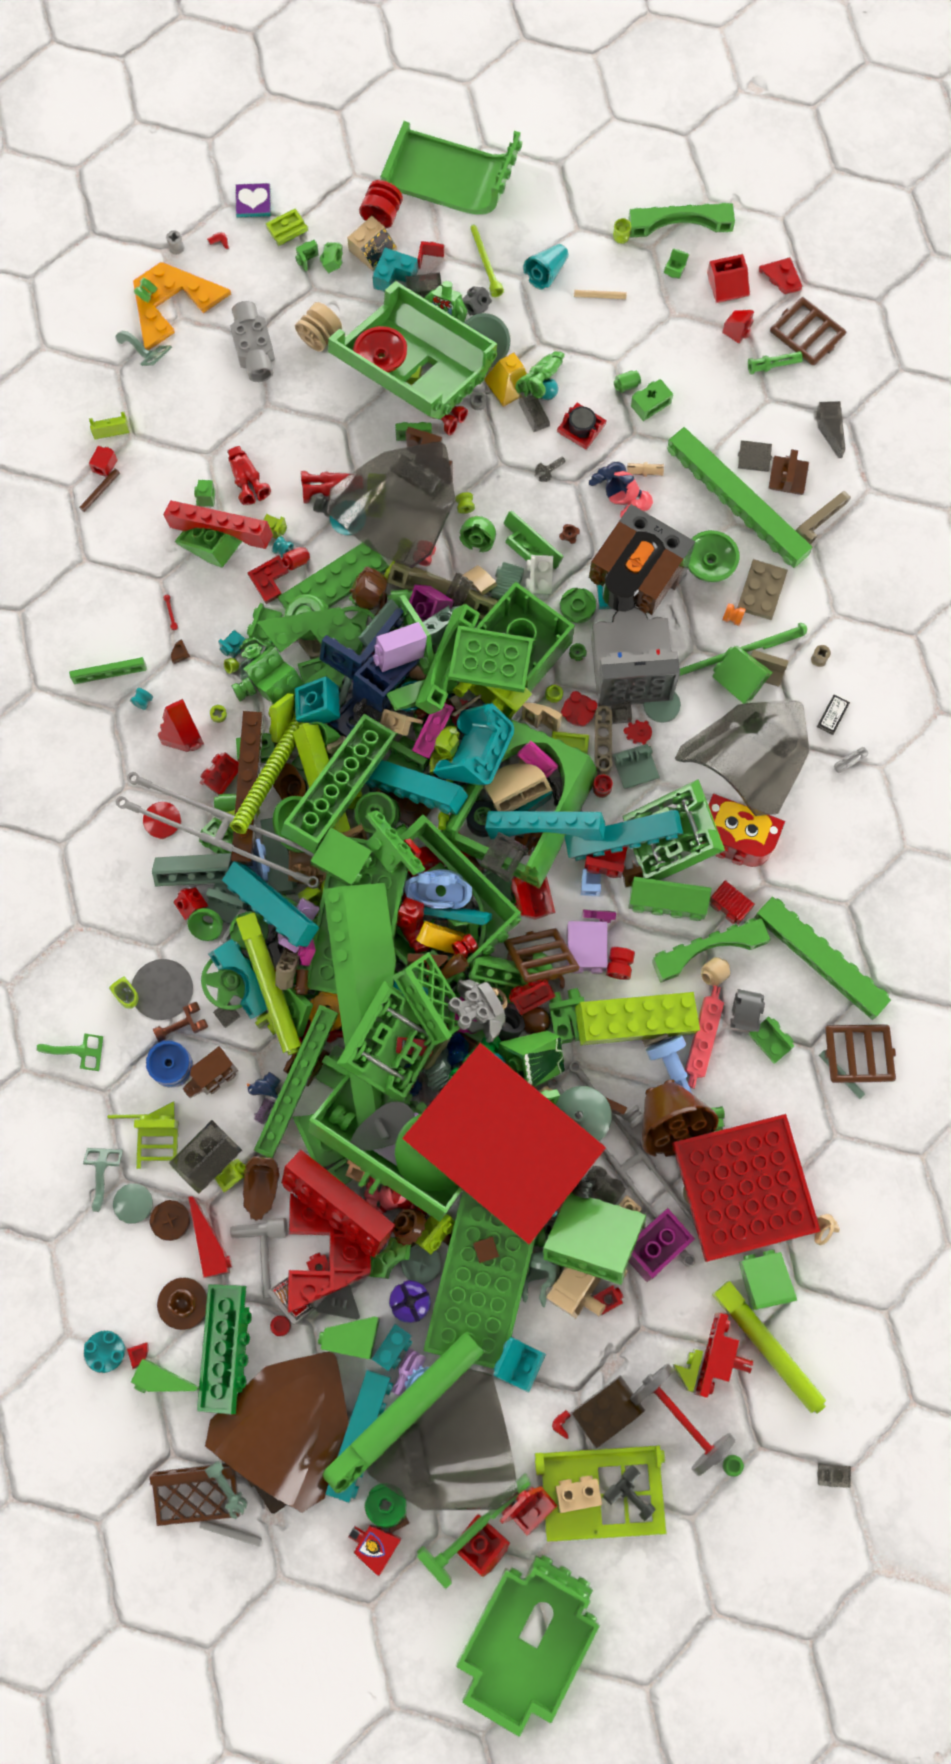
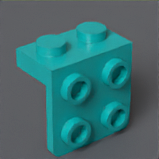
[494,1337,546,1393]

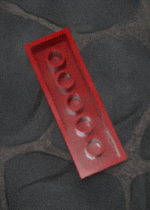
[281,1149,395,1258]

